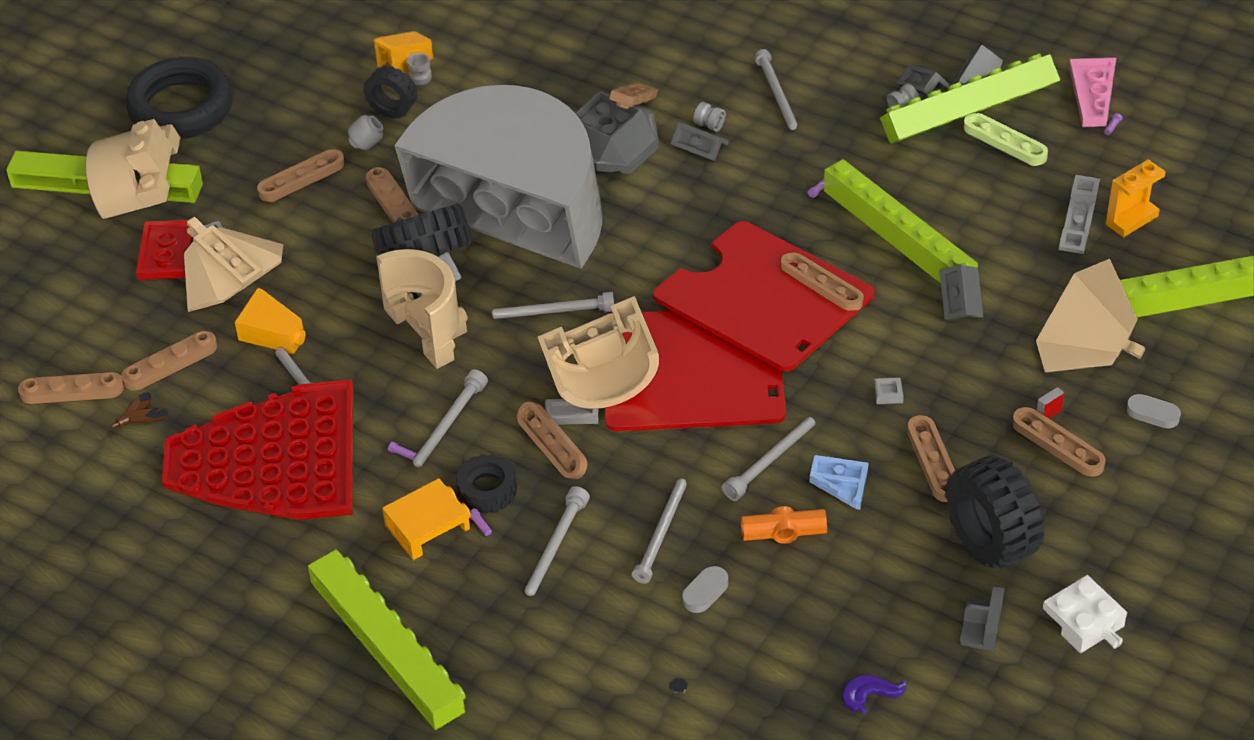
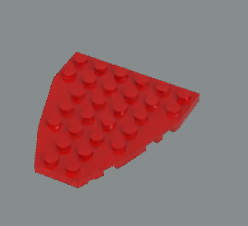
[162,379,353,520]

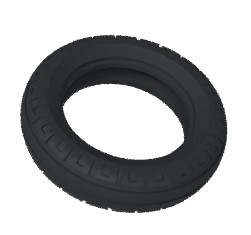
[126,57,233,139]

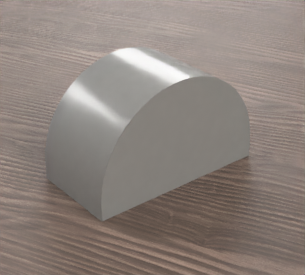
[394,85,602,269]

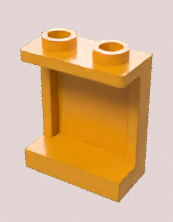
[1106,159,1165,237]
[382,479,471,560]

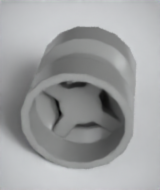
[407,53,432,85]
[887,84,919,108]
[693,102,726,132]

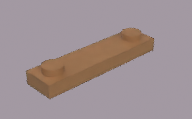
[609,82,658,109]

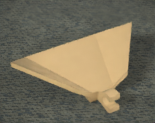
[184,217,283,312]
[1036,259,1145,373]

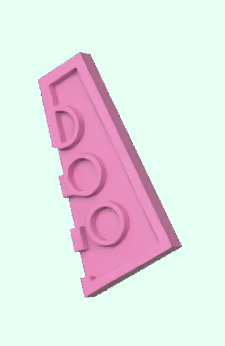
[1069,58,1116,127]

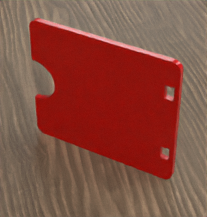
[653,221,875,371]
[605,311,786,432]

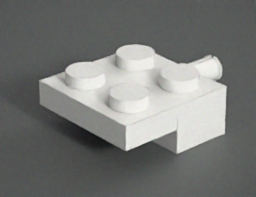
[1043,575,1127,653]

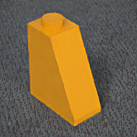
[374,31,433,75]
[235,288,306,354]

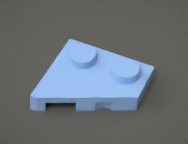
[810,455,869,509]

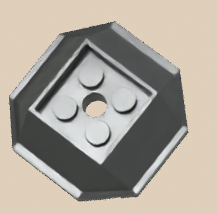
[575,91,659,174]

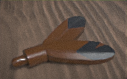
[111,392,168,428]

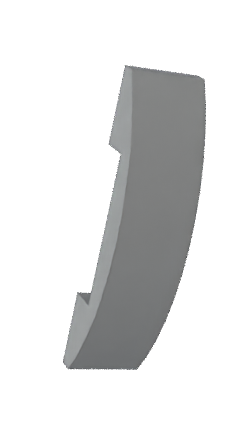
[1059,175,1100,254]

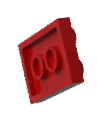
[136,220,193,280]

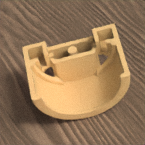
[86,119,180,219]
[376,249,468,369]
[538,296,659,409]

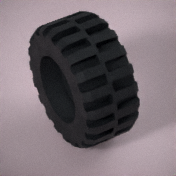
[371,203,473,256]
[945,455,1045,569]

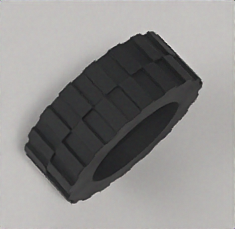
[363,66,418,119]
[456,454,517,514]

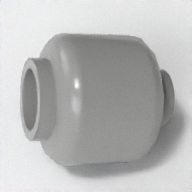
[348,115,383,150]

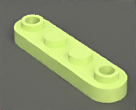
[964,113,1048,166]

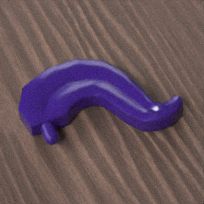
[842,675,906,714]

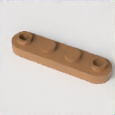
[257,149,345,202]
[366,167,419,223]
[781,253,863,311]
[121,331,217,391]
[18,372,124,404]
[517,402,587,480]
[1012,407,1106,477]
[907,415,955,502]

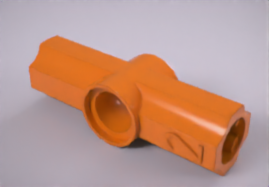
[741,506,827,544]

